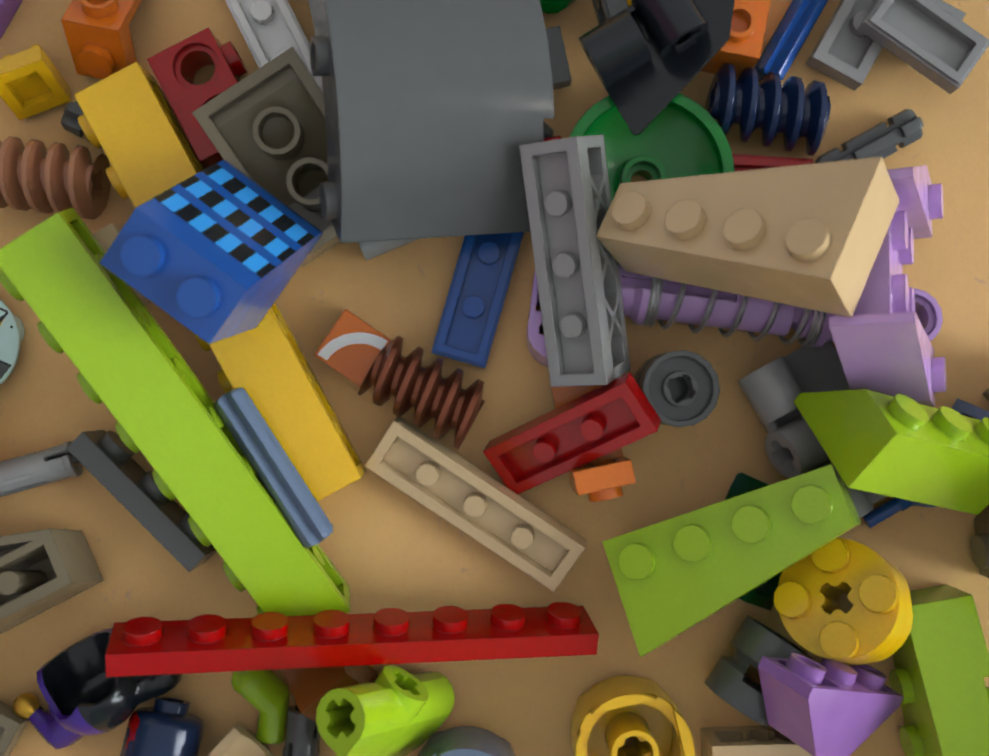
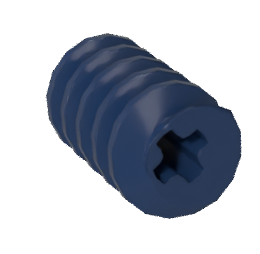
[705,62,831,156]

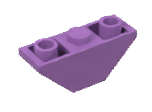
[758,653,904,756]

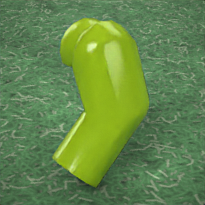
[231,670,289,744]

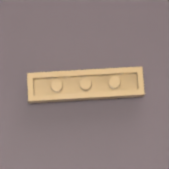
[365,417,587,592]

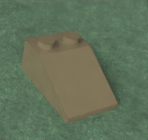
[192,47,340,267]

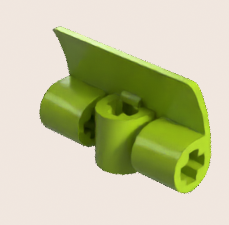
[316,665,455,756]

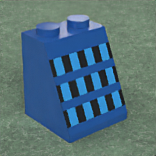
[99,160,323,344]

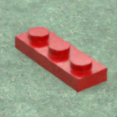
[483,372,661,494]

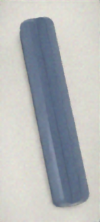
[214,387,333,548]

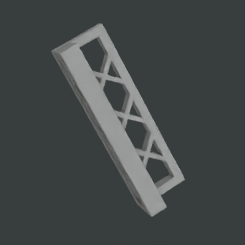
[519,135,631,387]

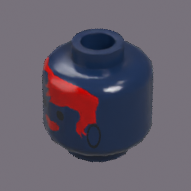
[120,697,204,756]

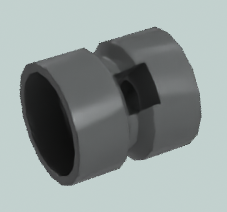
[634,350,720,427]
[705,615,813,727]

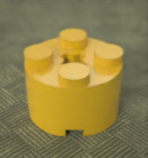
[773,538,913,665]
[570,675,695,756]

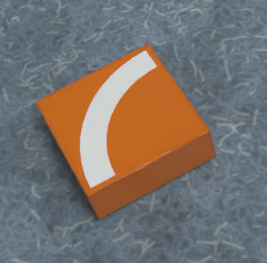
[314,309,392,387]

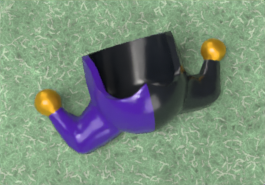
[12,628,182,749]

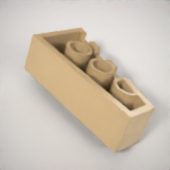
[595,157,900,318]

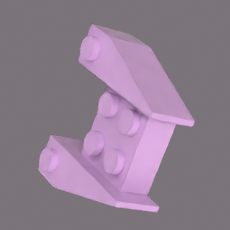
[829,165,947,407]

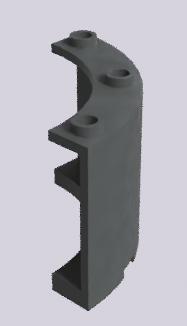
[308,0,554,243]

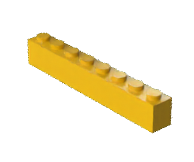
[74,62,366,501]

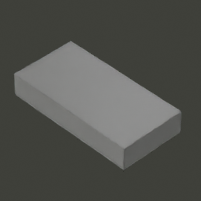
[858,0,989,94]

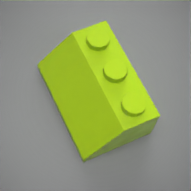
[793,389,989,515]

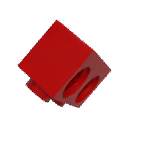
[147,27,248,168]

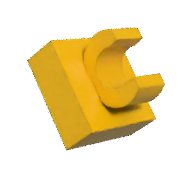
[0,44,72,120]

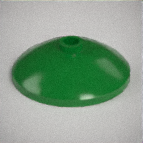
[570,93,735,202]

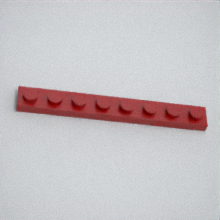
[105,602,599,677]

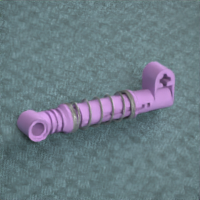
[527,263,943,366]

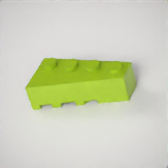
[602,464,861,657]
[889,585,989,756]

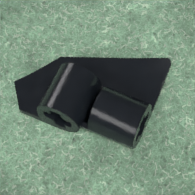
[578,0,735,136]

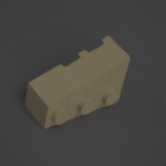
[0,529,104,634]

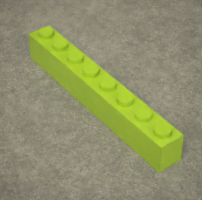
[0,208,351,616]

